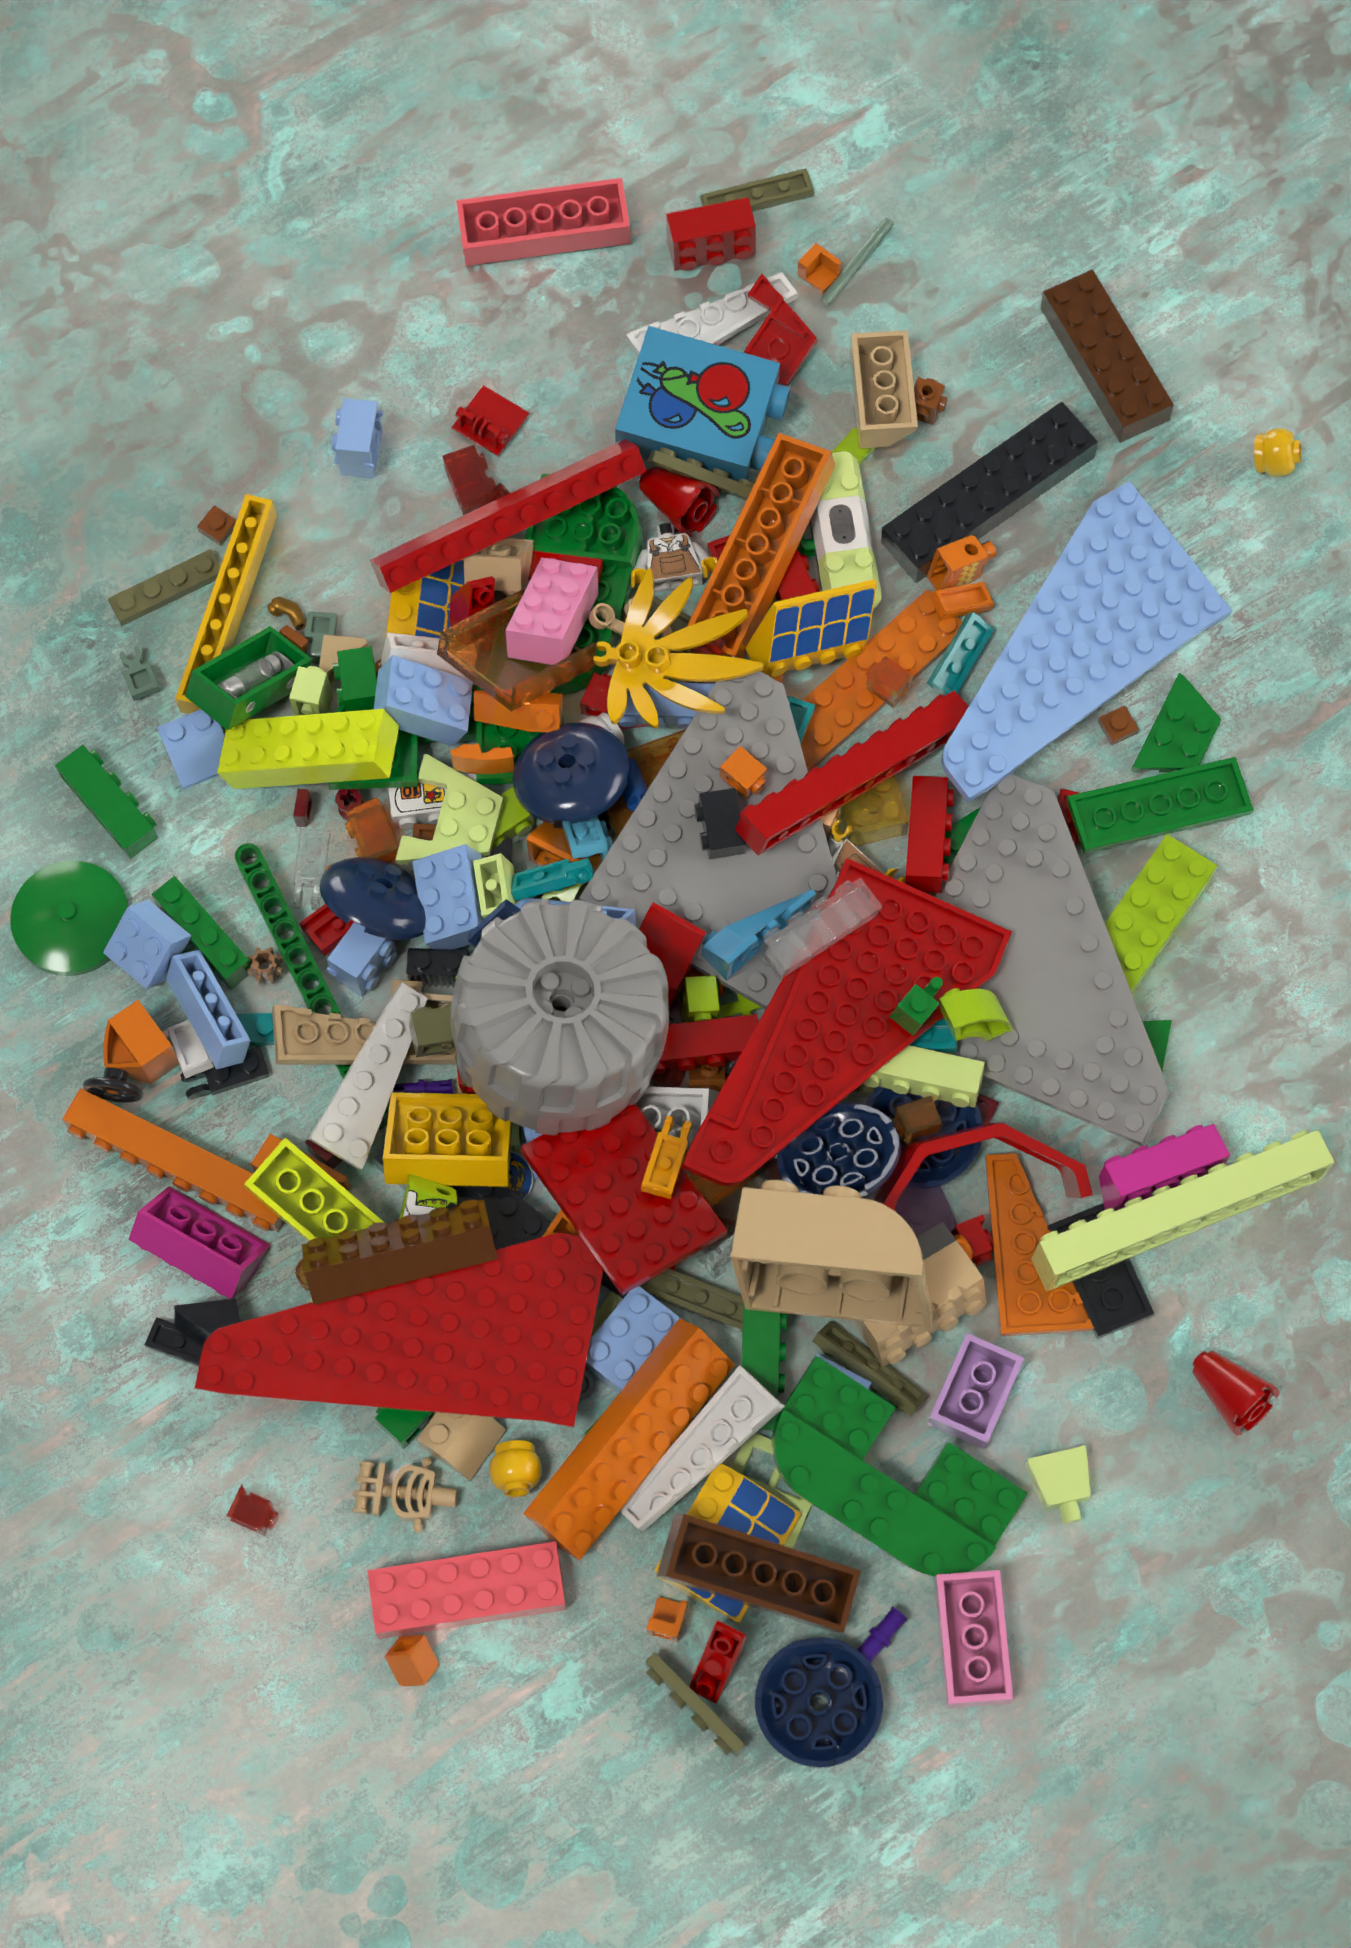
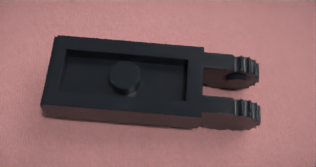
[180,1046,269,1099]

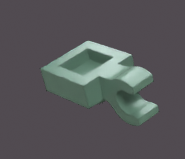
[304,611,338,664]

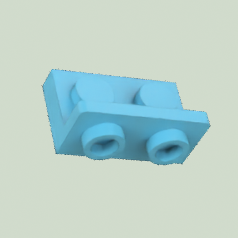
[562,816,612,861]

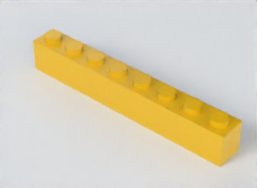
[175,494,277,714]

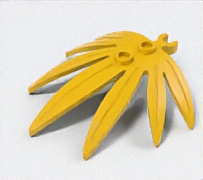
[593,568,764,729]

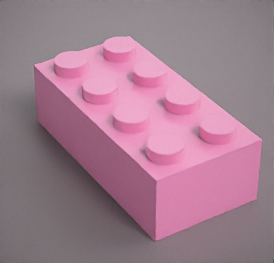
[506,558,598,667]
[935,1570,1013,1709]

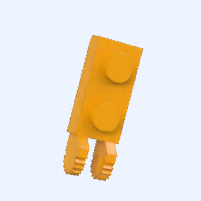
[641,1115,692,1199]

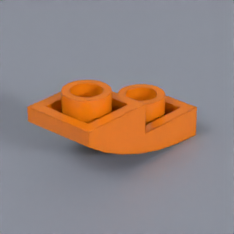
[450,743,514,774]

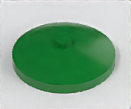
[10,861,129,976]

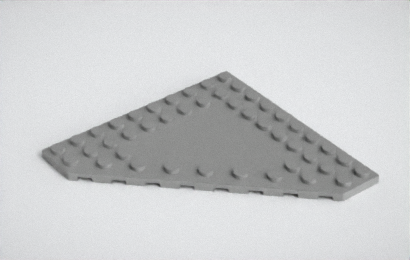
[579,656,837,1009]
[935,774,1169,1146]

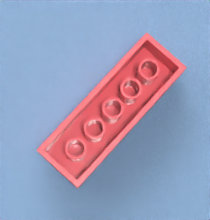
[456,178,631,266]
[367,1541,567,1639]

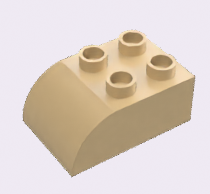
[731,1180,932,1328]

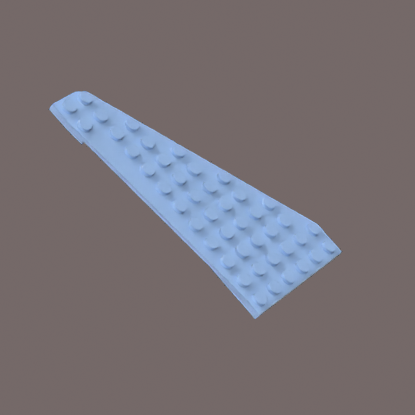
[941,481,1232,803]

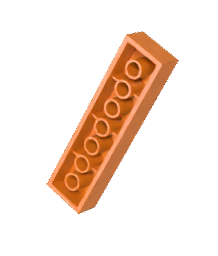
[687,433,836,659]
[523,1318,735,1561]

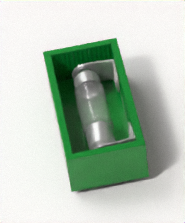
[185,626,313,731]

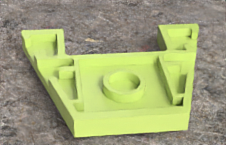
[395,754,504,864]

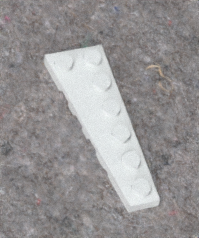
[626,272,797,356]
[308,983,428,1170]
[620,1365,784,1532]

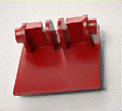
[451,385,530,456]

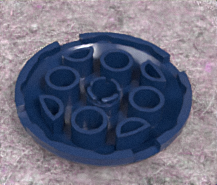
[512,722,630,824]
[319,857,426,940]
[866,1086,982,1189]
[777,1103,900,1199]
[755,1637,883,1768]

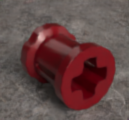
[335,789,365,821]

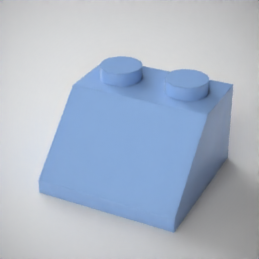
[157,709,225,790]

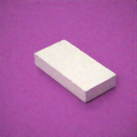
[167,1020,214,1078]

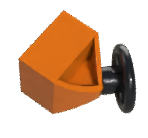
[83,1000,180,1103]

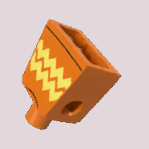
[926,535,997,590]

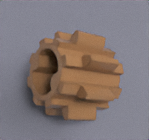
[247,947,284,985]

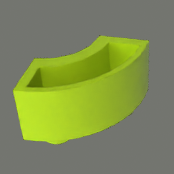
[939,988,1013,1042]

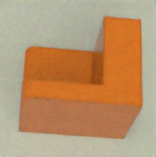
[798,243,842,293]
[646,1597,688,1643]
[384,1635,439,1686]

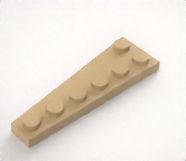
[272,1004,456,1065]

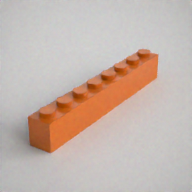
[62,1088,284,1232]

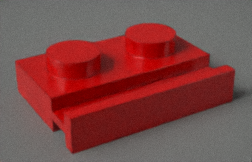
[298,904,354,956]

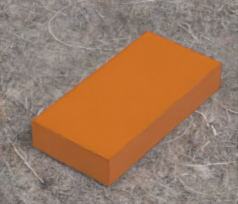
[930,581,995,620]

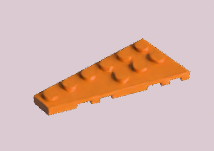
[985,1153,1094,1337]

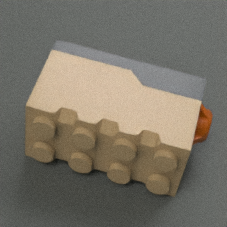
[850,1222,987,1367]

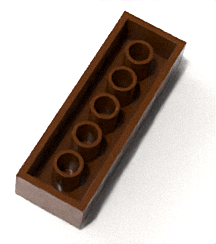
[1040,269,1174,443]
[302,1199,498,1305]
[657,1514,861,1633]

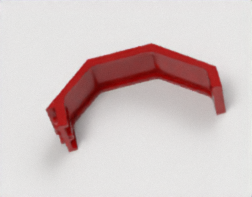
[873,1123,1093,1212]

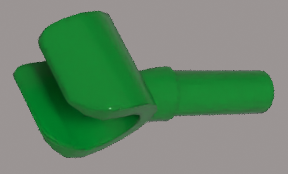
[797,536,815,557]

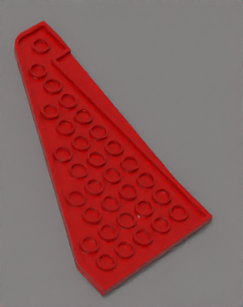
[681,858,1012,1186]
[194,1232,603,1428]

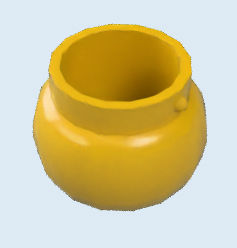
[1254,428,1302,477]
[489,1440,542,1497]

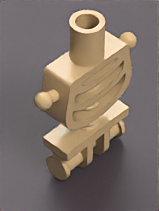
[352,1457,458,1533]

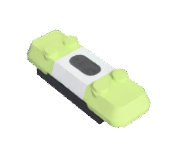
[809,451,882,609]

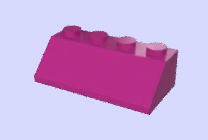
[1099,1124,1230,1211]
[128,1186,271,1299]

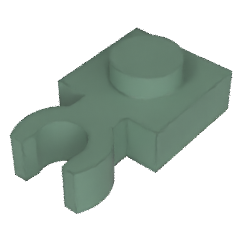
[120,646,161,701]

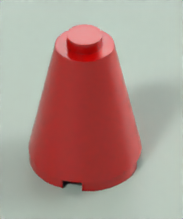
[639,467,719,537]
[1192,1351,1279,1436]

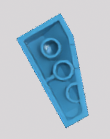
[701,889,816,981]

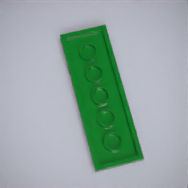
[1066,757,1254,854]

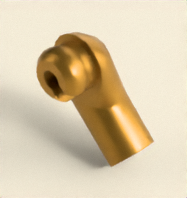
[267,596,307,630]

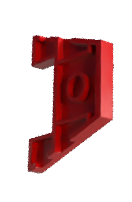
[714,274,818,386]

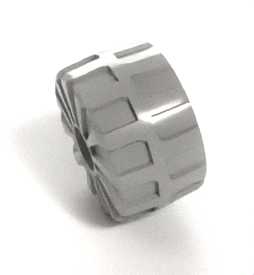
[451,899,669,1135]

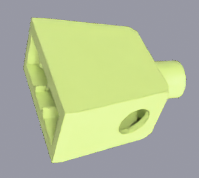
[1025,1446,1090,1525]

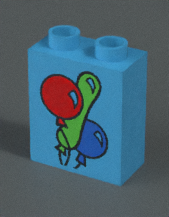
[615,325,791,482]

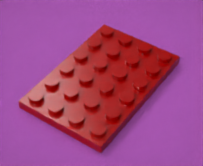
[521,1104,727,1295]

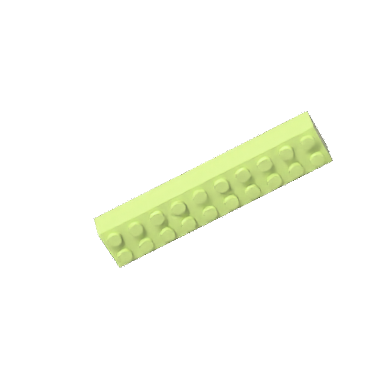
[1031,1130,1335,1292]

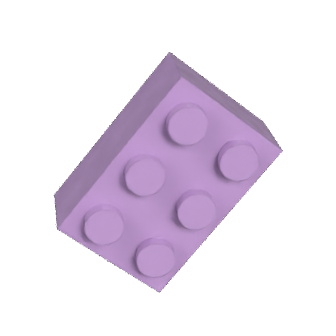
[928,1333,1024,1450]

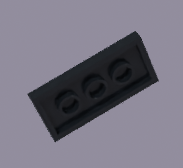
[1047,1203,1155,1339]

